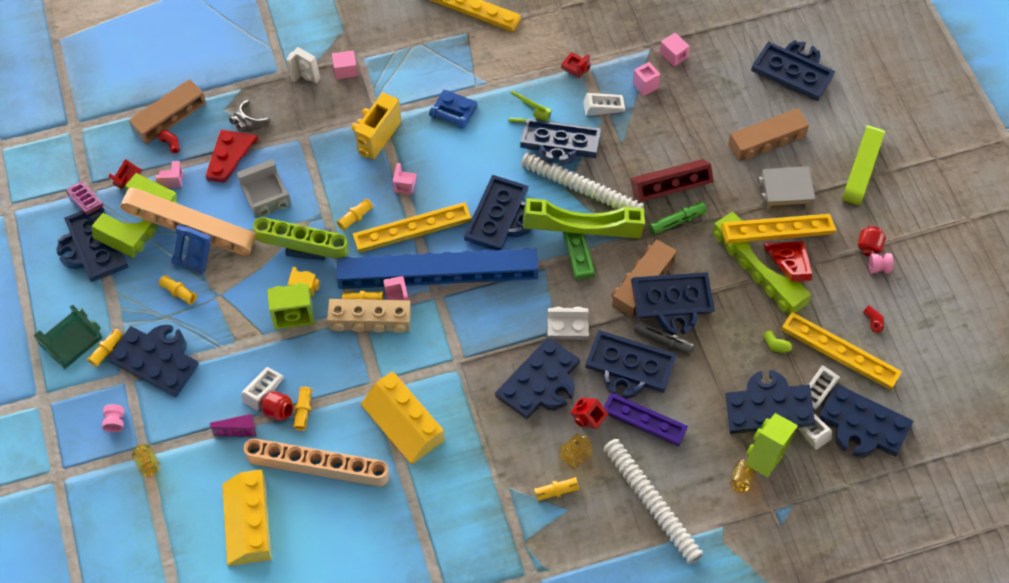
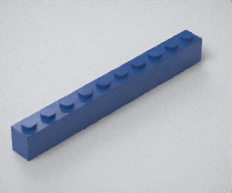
[337,248,538,289]

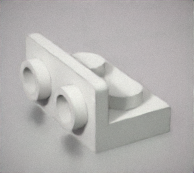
[286,47,321,83]
[548,307,589,340]

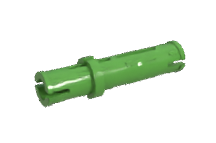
[649,201,707,236]

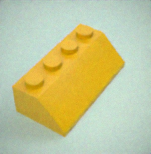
[361,371,445,465]
[222,470,272,566]

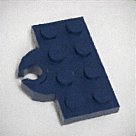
[751,40,835,101]
[520,118,601,166]
[464,175,531,250]
[56,207,128,282]
[631,272,715,335]
[107,325,199,397]
[585,330,677,399]
[495,337,580,419]
[726,370,815,434]
[819,383,914,458]

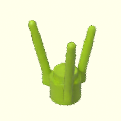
[508,91,552,123]

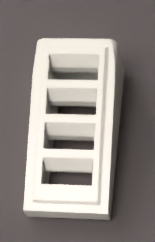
[583,93,625,116]
[808,365,840,411]
[241,367,284,411]
[797,414,832,450]

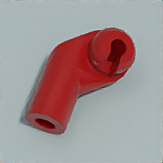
[157,130,180,154]
[863,305,884,333]

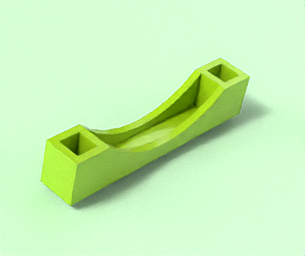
[523,198,645,239]
[713,212,811,315]

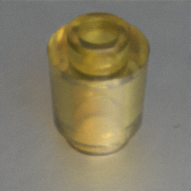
[131,444,160,477]
[730,459,756,493]

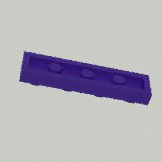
[604,393,688,447]

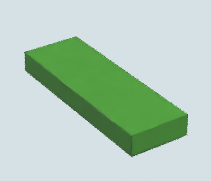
[563,232,595,280]

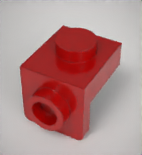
[561,52,591,78]
[108,159,143,189]

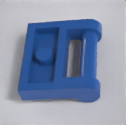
[429,89,478,129]
[171,225,211,274]

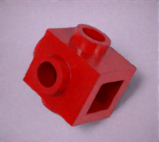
[570,397,609,429]

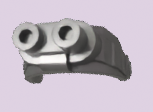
[229,100,271,131]

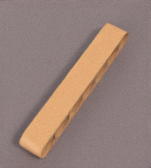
[120,188,257,256]
[244,439,389,486]

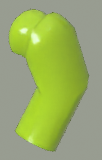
[763,330,792,353]

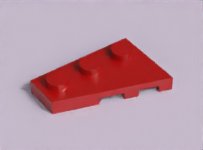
[205,130,258,183]
[764,241,812,282]

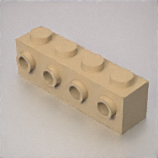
[327,299,412,333]

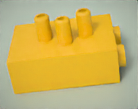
[351,92,401,160]

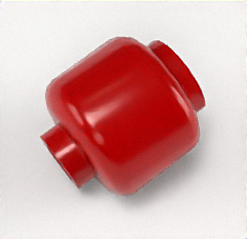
[857,226,886,257]
[261,391,293,421]

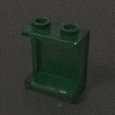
[33,305,102,370]

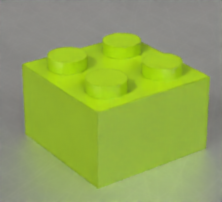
[267,283,315,330]
[745,413,798,477]

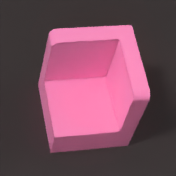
[660,33,690,67]
[332,51,358,79]
[633,62,660,96]
[155,161,183,189]
[392,163,417,195]
[383,276,408,301]

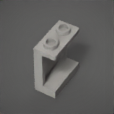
[236,159,292,218]
[758,166,815,211]

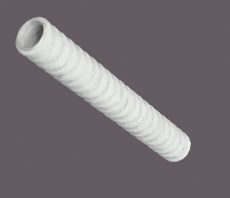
[521,152,644,209]
[603,439,703,564]

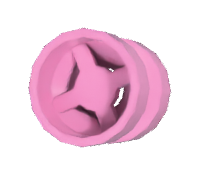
[869,253,893,273]
[102,404,125,432]

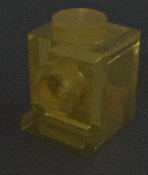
[559,433,593,470]

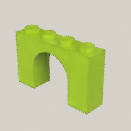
[92,173,178,258]

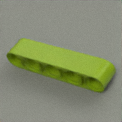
[841,125,886,206]
[253,217,349,259]

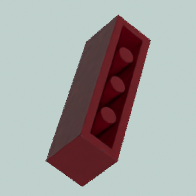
[630,159,714,202]

